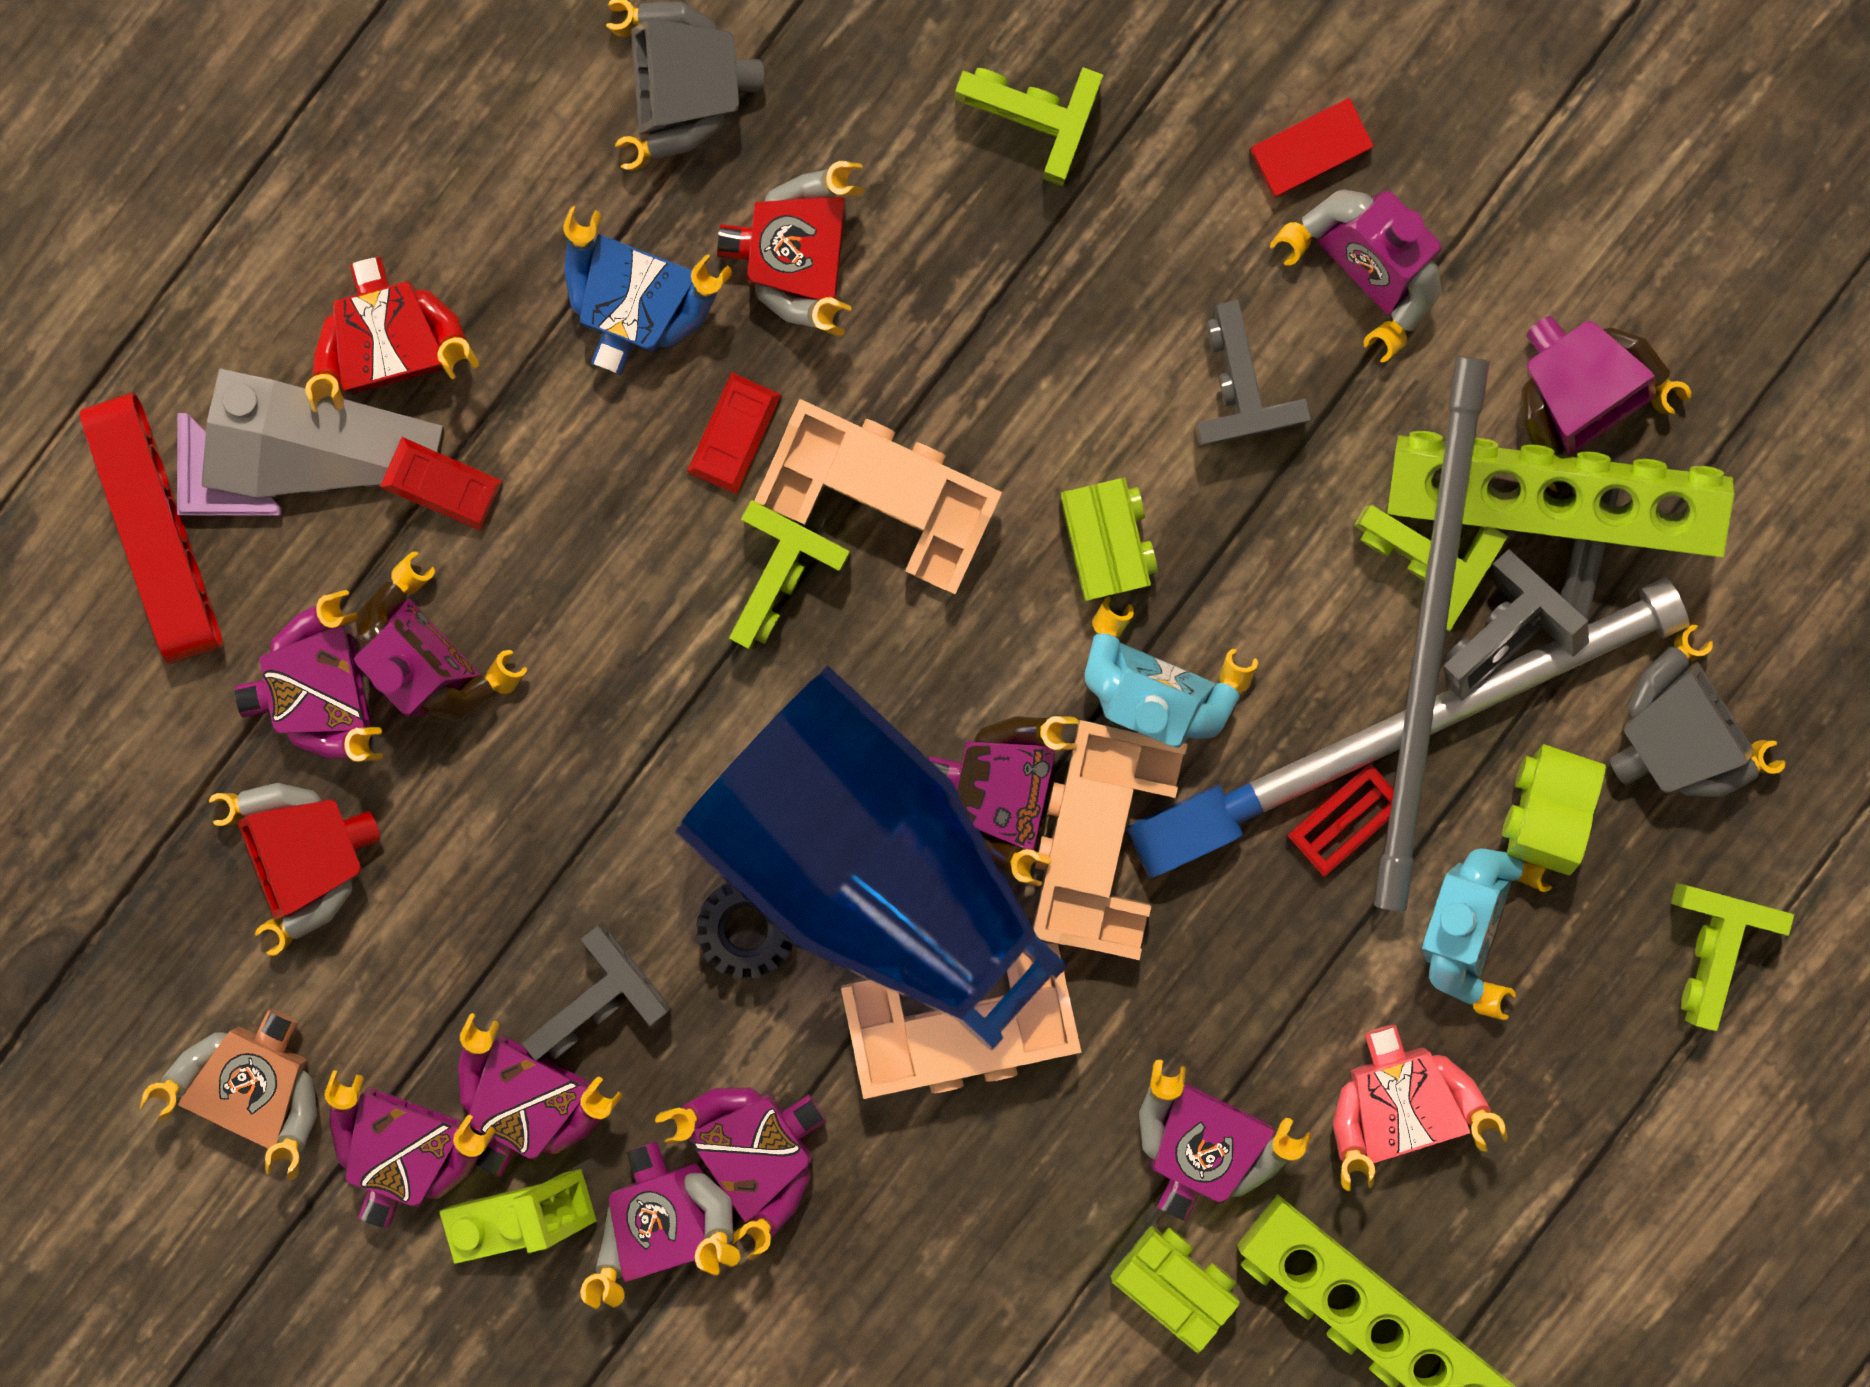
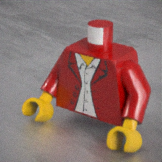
[305,257,479,412]

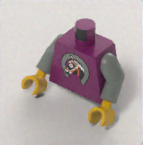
[1270,189,1442,362]
[1139,1060,1311,1221]
[580,1141,740,1309]

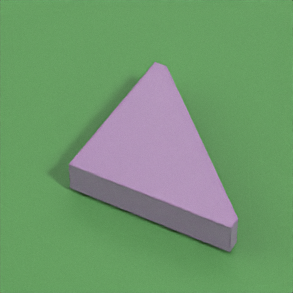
[177,413,282,516]

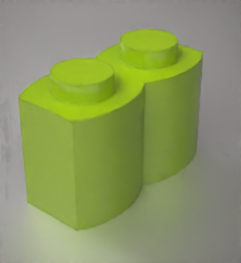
[1502,744,1606,876]

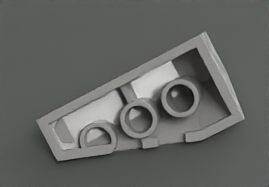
[201,368,443,499]

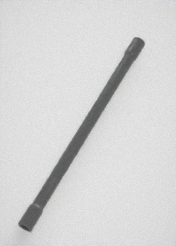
[1374,356,1490,911]

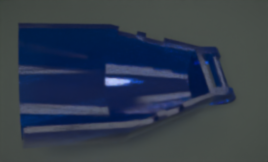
[673,665,1067,1051]

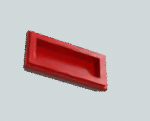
[687,372,782,495]
[379,436,502,531]

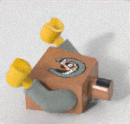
[140,1008,317,1181]

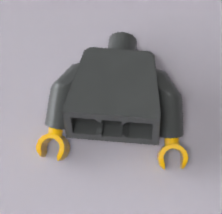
[606,0,764,170]
[1610,625,1785,797]

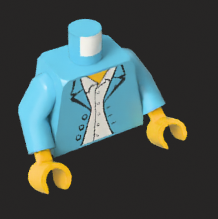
[1084,596,1258,748]
[1422,848,1552,1020]

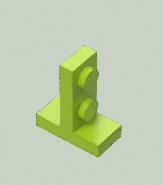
[955,67,1103,186]
[729,500,851,649]
[1353,505,1508,631]
[1671,883,1795,1031]
[439,1169,597,1264]

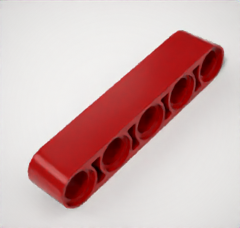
[80,391,223,665]

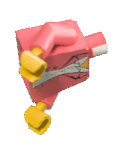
[1332,1025,1508,1191]

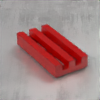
[1287,763,1394,877]

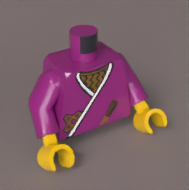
[235,590,383,762]
[458,1013,622,1176]
[324,1070,495,1228]
[655,1087,827,1260]

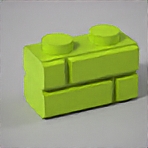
[1059,478,1158,601]
[1110,1225,1240,1353]

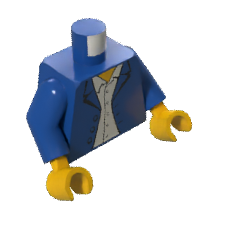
[563,206,732,375]

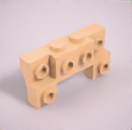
[754,399,1002,594]
[1031,720,1188,960]
[841,941,1081,1099]

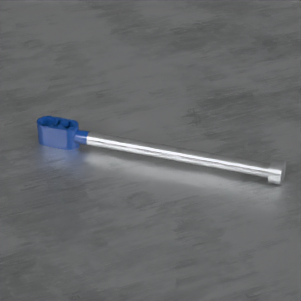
[1125,577,1690,878]

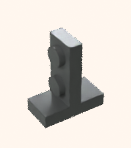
[1194,300,1311,448]
[1443,549,1589,701]
[522,922,671,1061]

